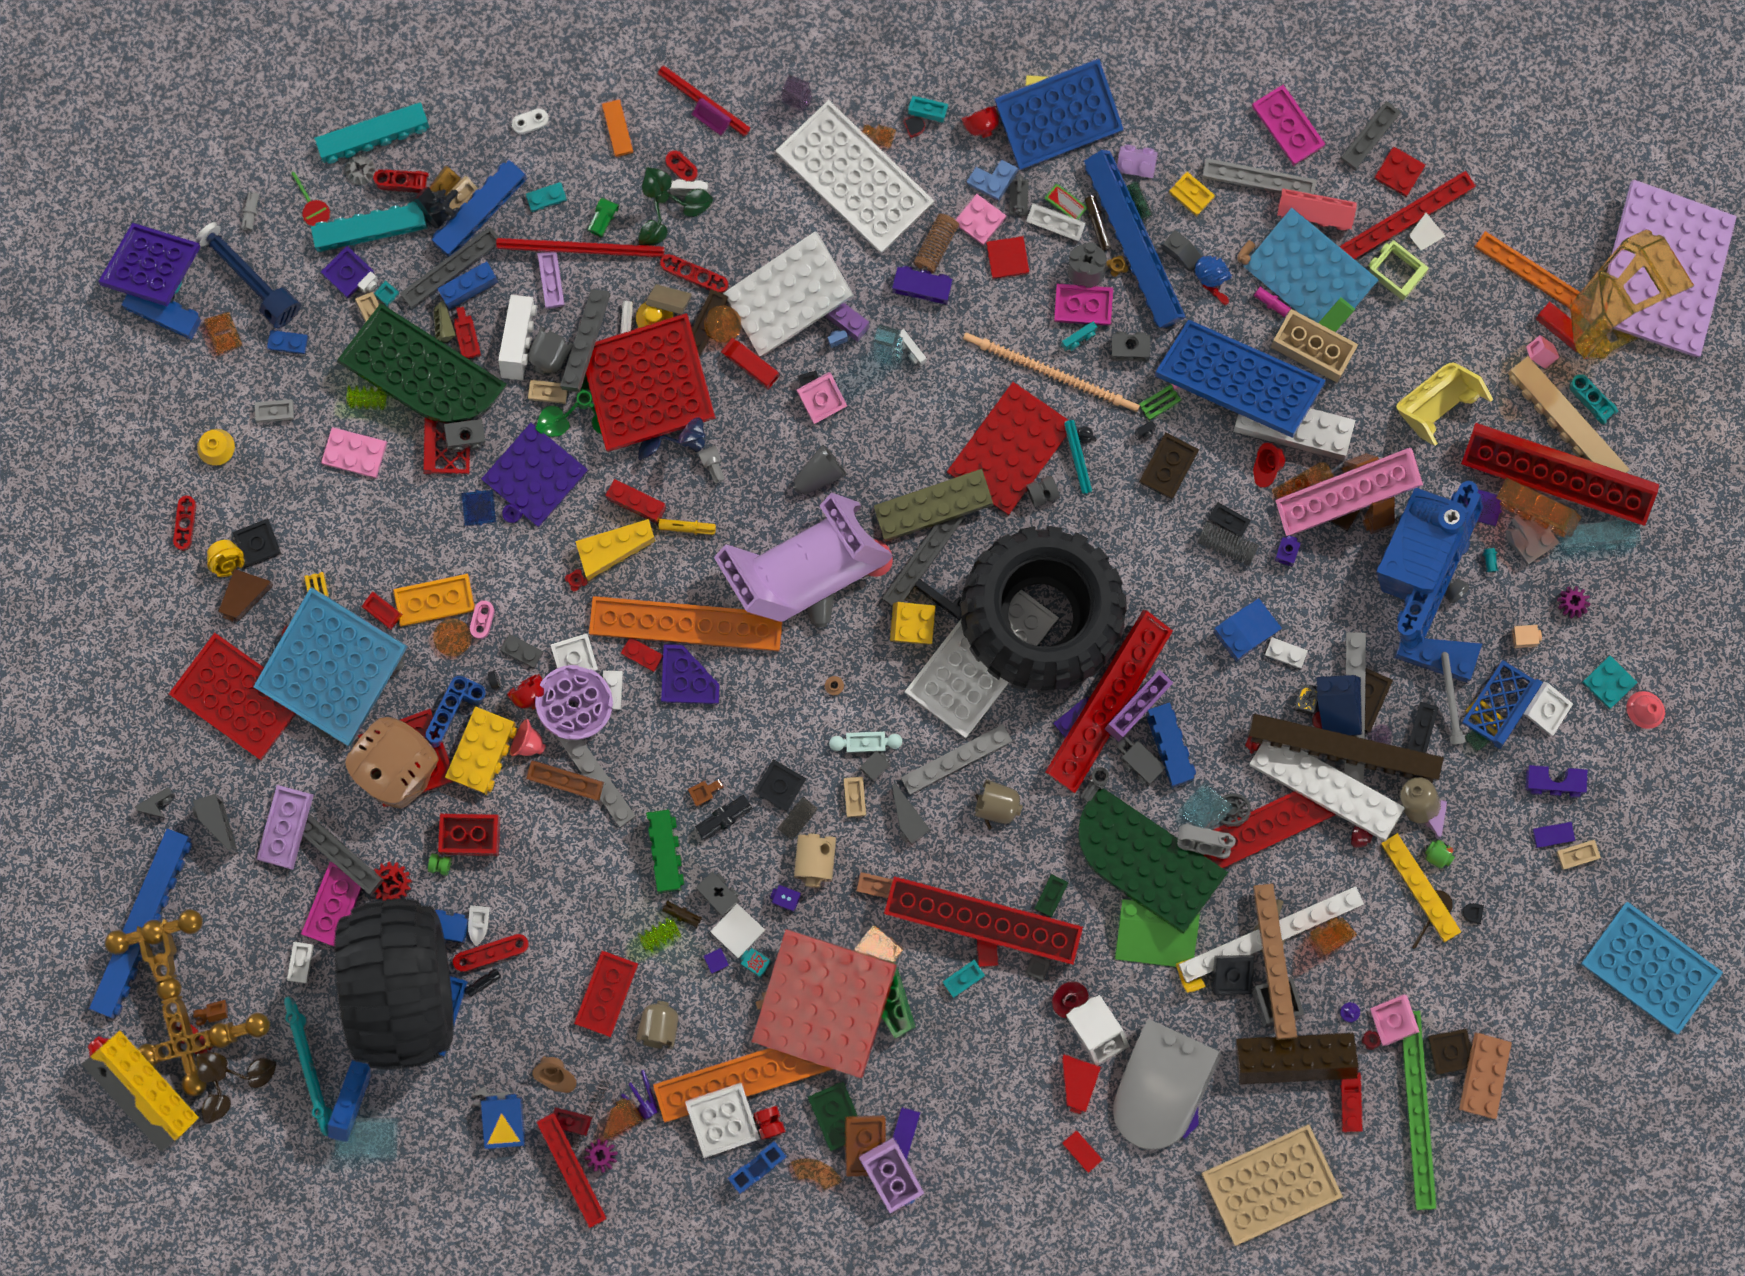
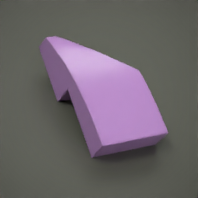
[1425,800,1447,840]

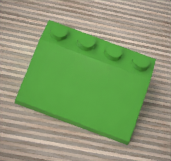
[1115,899,1200,967]

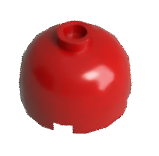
[961,105,1000,138]
[507,674,544,710]

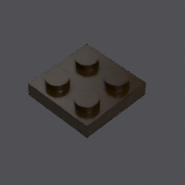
[1427,1028,1471,1075]

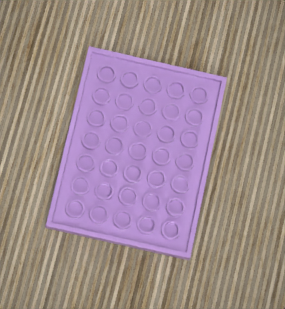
[1594,180,1737,357]

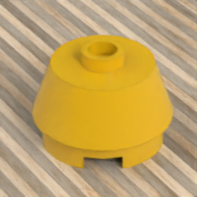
[197,429,235,466]
[207,540,245,577]

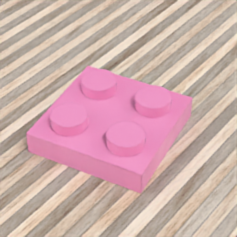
[956,194,1006,246]
[796,372,847,424]
[1370,995,1419,1046]

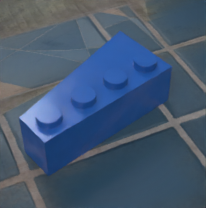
[1394,638,1482,683]
[1146,702,1196,788]

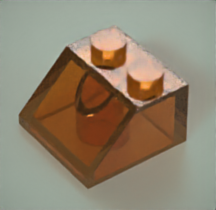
[1308,917,1357,958]

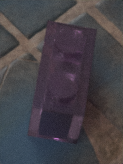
[782,75,812,111]

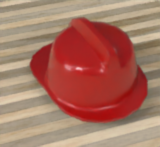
[1253,442,1285,488]

